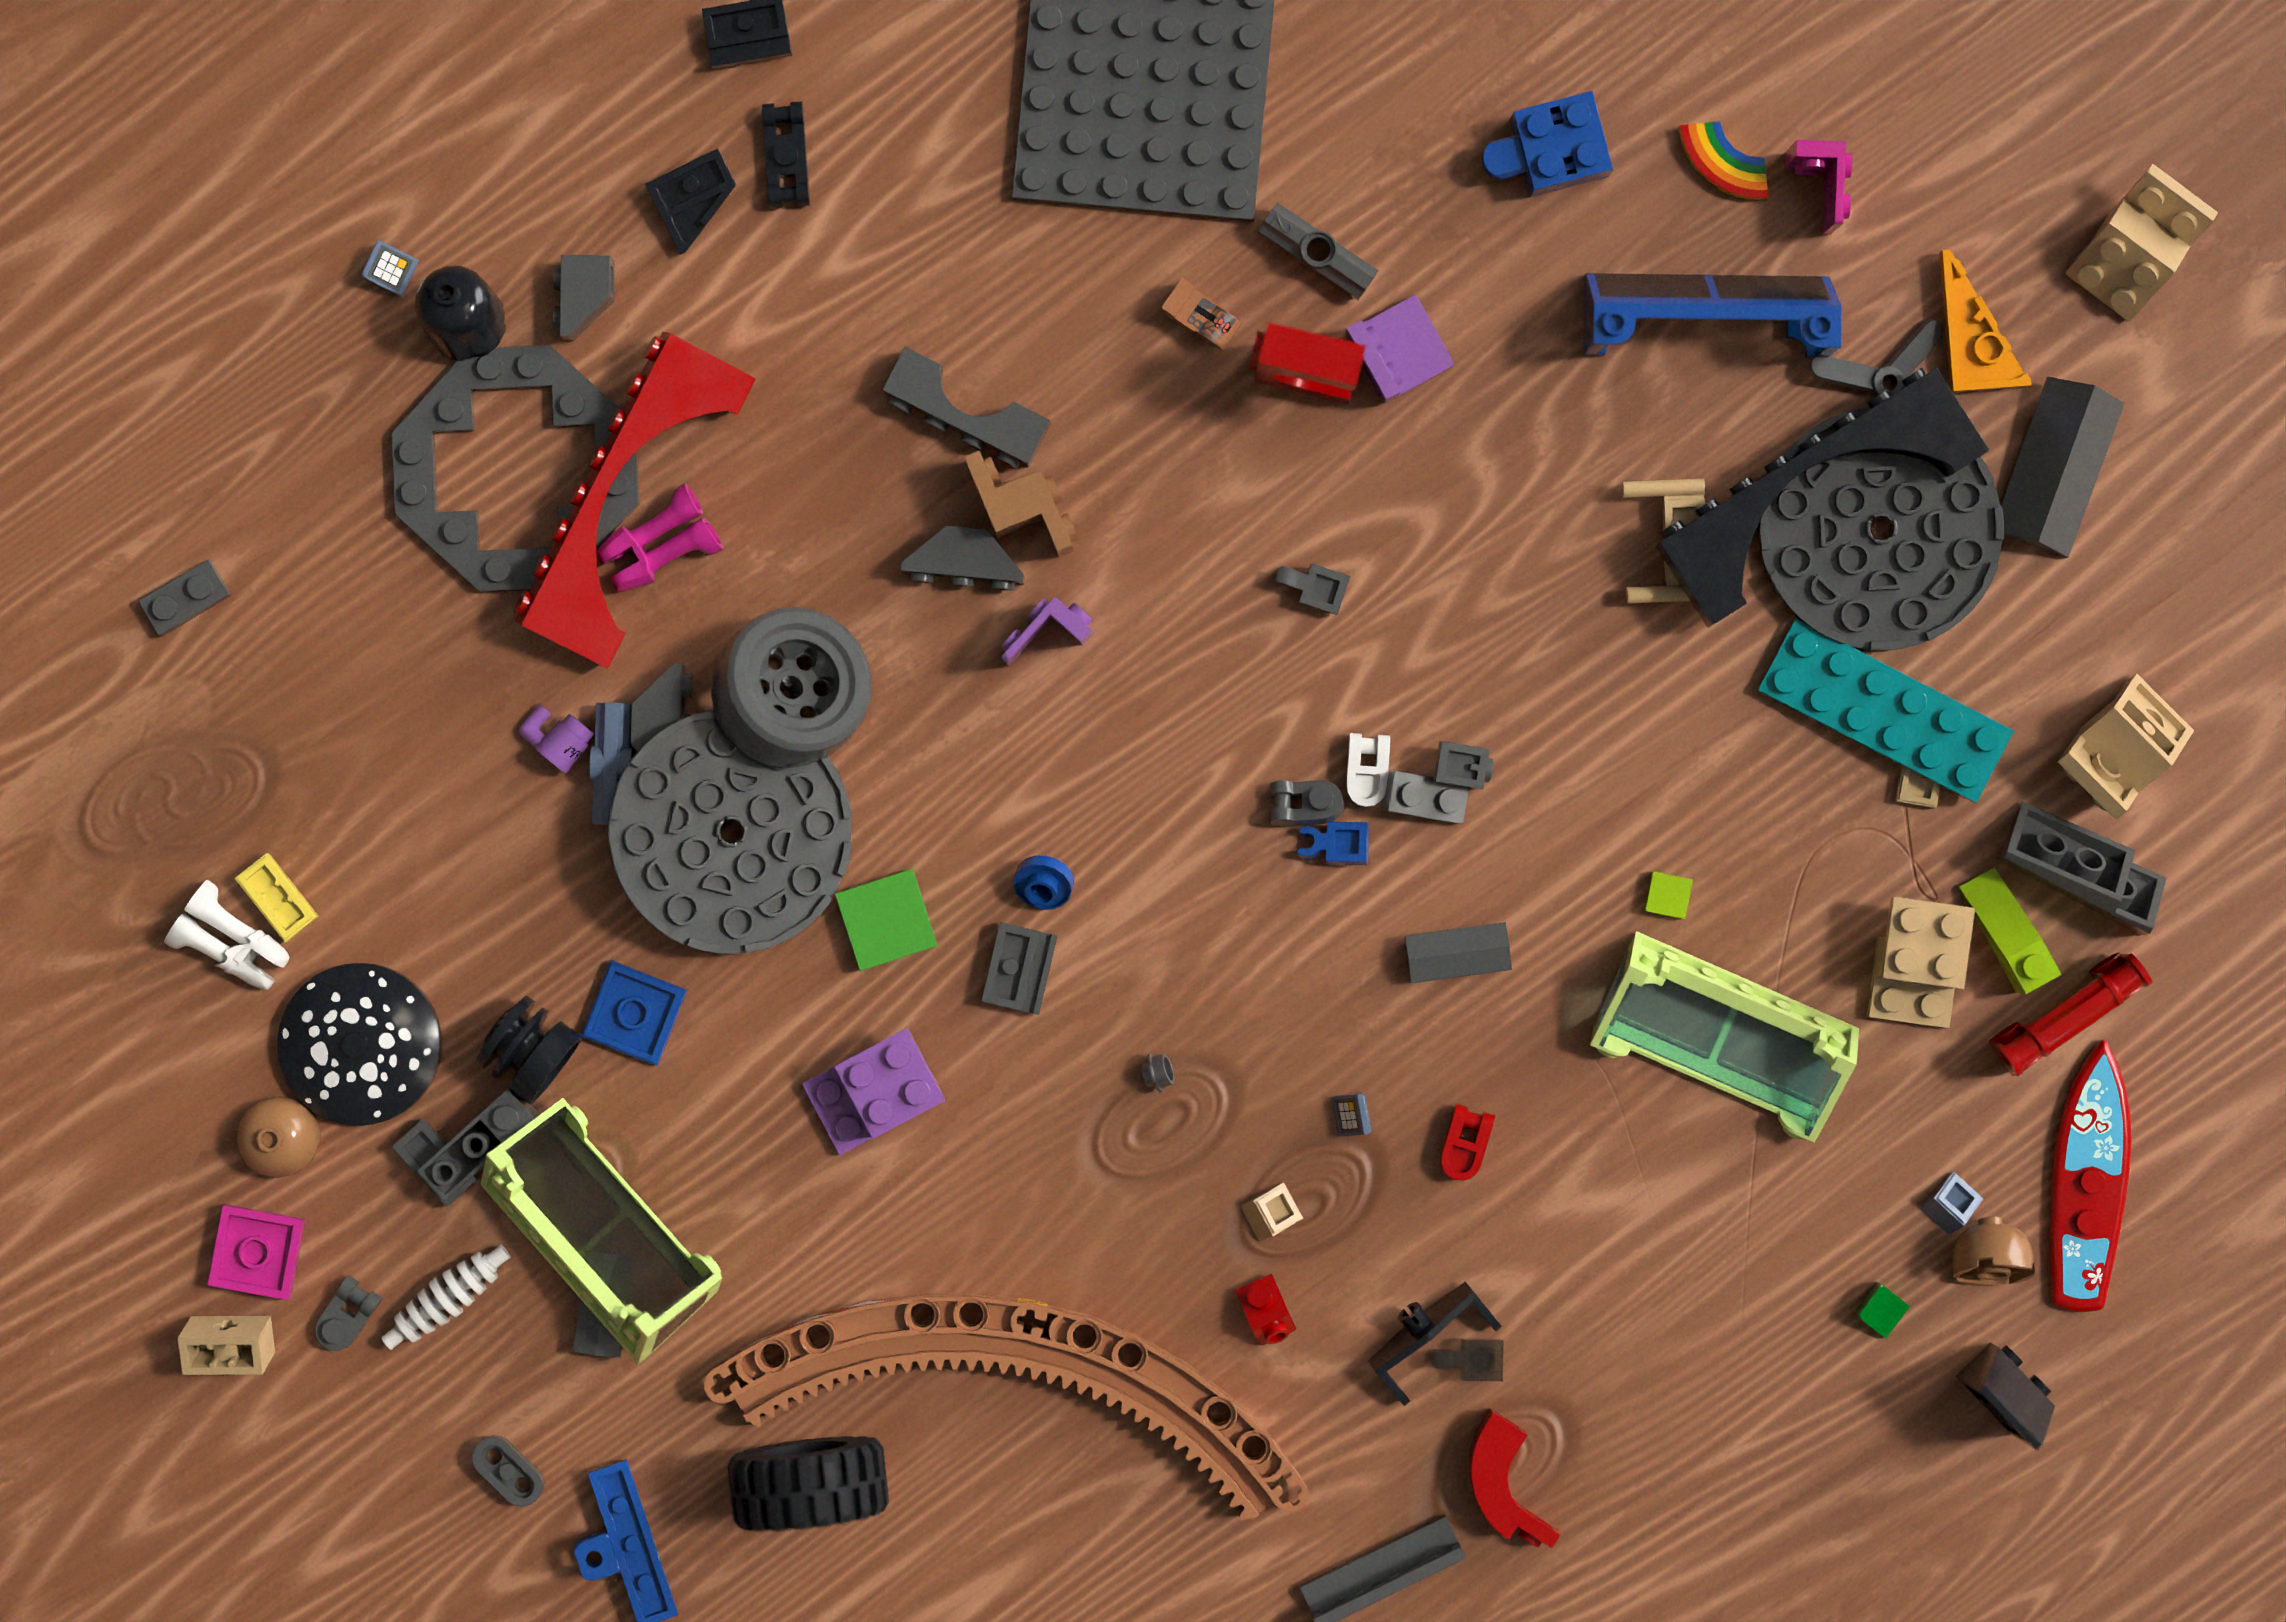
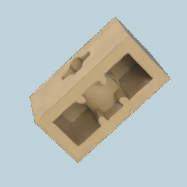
[178,1316,275,1375]

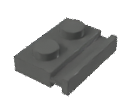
[982,922,1058,1015]

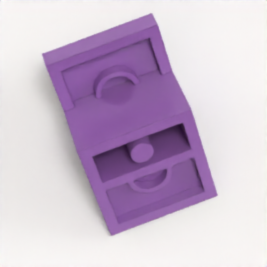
[802,1028,946,1155]

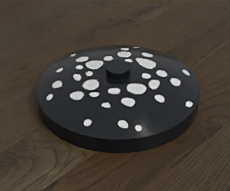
[277,963,442,1126]

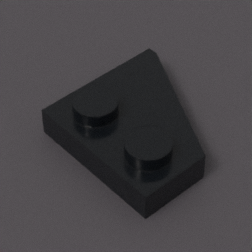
[645,148,736,255]

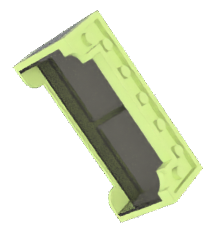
[480,1098,723,1364]

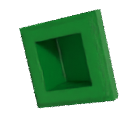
[1853,1282,1910,1339]

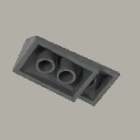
[2000,377,2125,558]
[1997,801,2166,935]

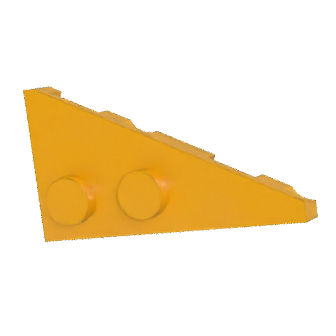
[1939,249,2031,393]

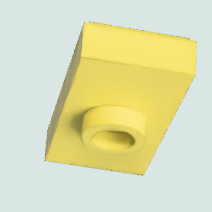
[234,853,319,942]

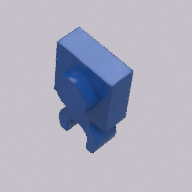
[1298,822,1370,866]

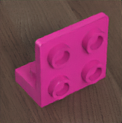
[1784,140,1852,235]

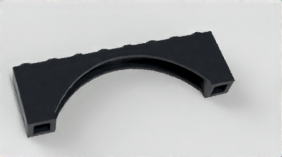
[1656,368,1990,628]

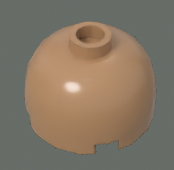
[236,1096,321,1178]
[1952,1217,2035,1286]

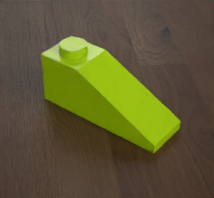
[1958,867,2062,994]

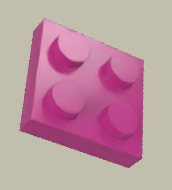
[208,1204,306,1300]

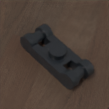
[762,101,810,209]

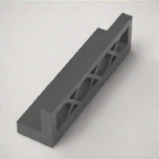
[1299,1514,1466,1622]

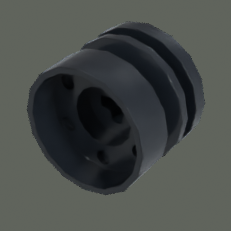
[475,995,583,1105]

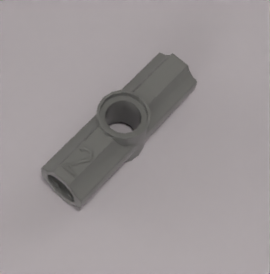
[1258,203,1378,301]

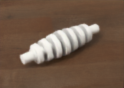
[381,1245,511,1350]

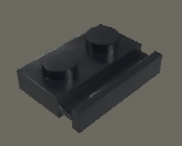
[702,0,793,70]

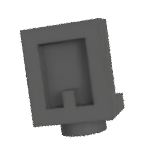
[1433,741,1493,789]

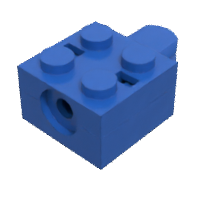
[1482,91,1613,198]

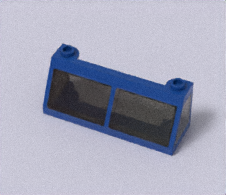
[1584,273,1842,359]

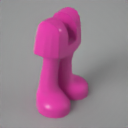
[596,483,724,592]

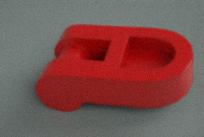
[1440,1103,1495,1181]

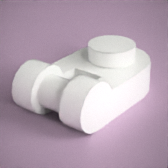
[1346,733,1390,807]

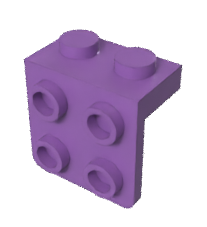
[1001,597,1094,666]

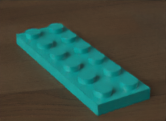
[1757,618,2014,804]

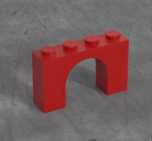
[1249,322,1366,404]

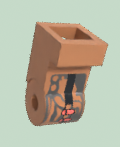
[1161,278,1242,351]

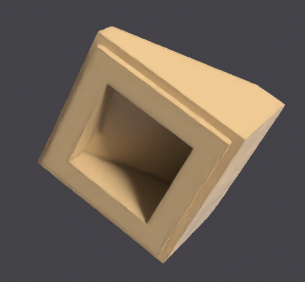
[1241,1183,1303,1241]

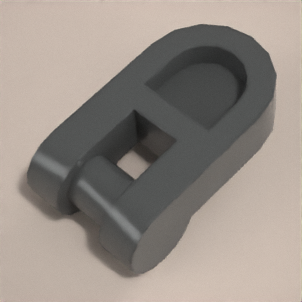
[1270,780,1344,827]
[315,1275,383,1351]

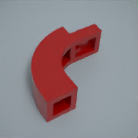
[1468,1408,1561,1548]

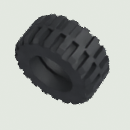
[727,1436,889,1532]

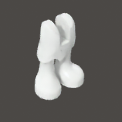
[164,880,290,990]

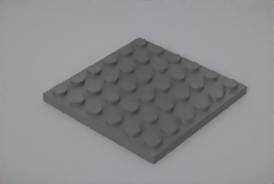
[1012,0,1274,222]

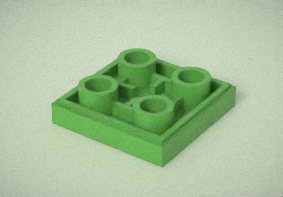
[835,869,938,971]

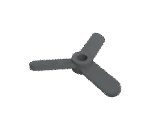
[1809,319,1944,397]

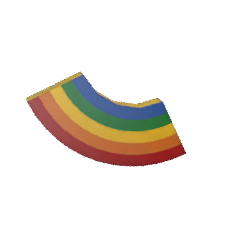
[1678,121,1768,200]

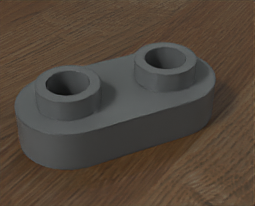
[472,1435,545,1506]

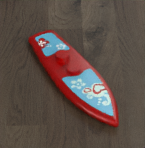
[2050,1040,2132,1312]

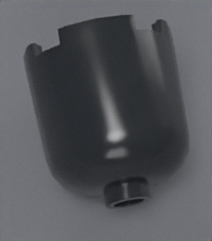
[415,266,506,361]

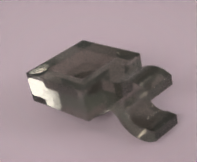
[1431,1338,1504,1381]

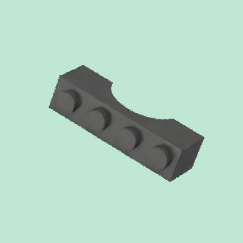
[883,347,1051,469]

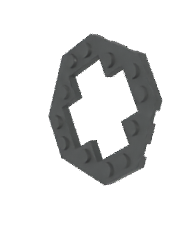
[392,345,640,592]

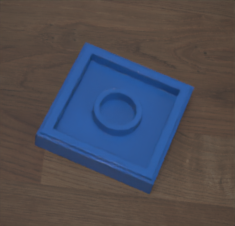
[581,960,688,1066]

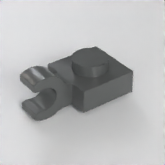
[1274,563,1350,615]

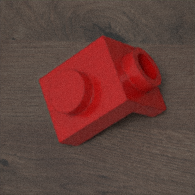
[1235,1274,1296,1346]

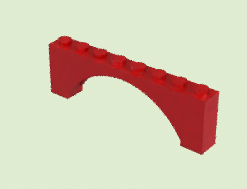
[514,332,756,669]

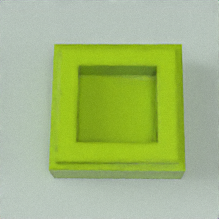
[1644,871,1693,919]

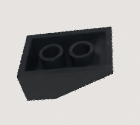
[1956,1343,2055,1451]

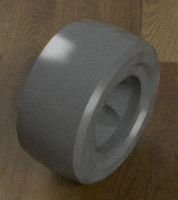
[711,607,872,768]

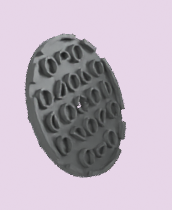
[1758,407,2004,650]
[607,710,852,954]

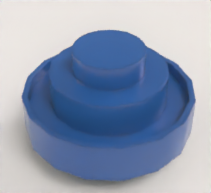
[1013,856,1074,910]

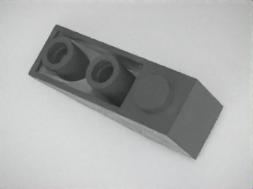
[417,1088,540,1201]

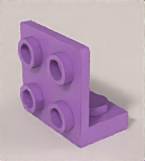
[1345,295,1454,404]

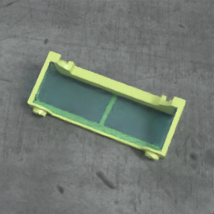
[1590,931,1859,1143]

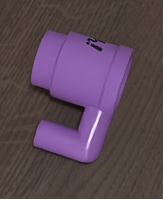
[519,704,594,774]

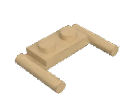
[1622,479,1705,604]

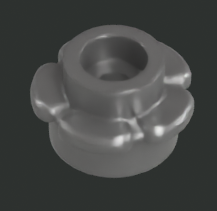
[1141,1053,1175,1092]

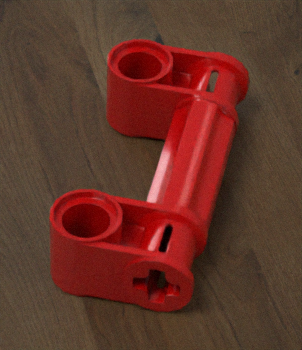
[1989,952,2153,1077]

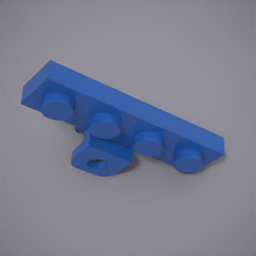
[574,1459,678,1622]

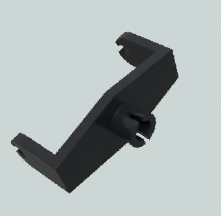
[1368,1281,1502,1406]

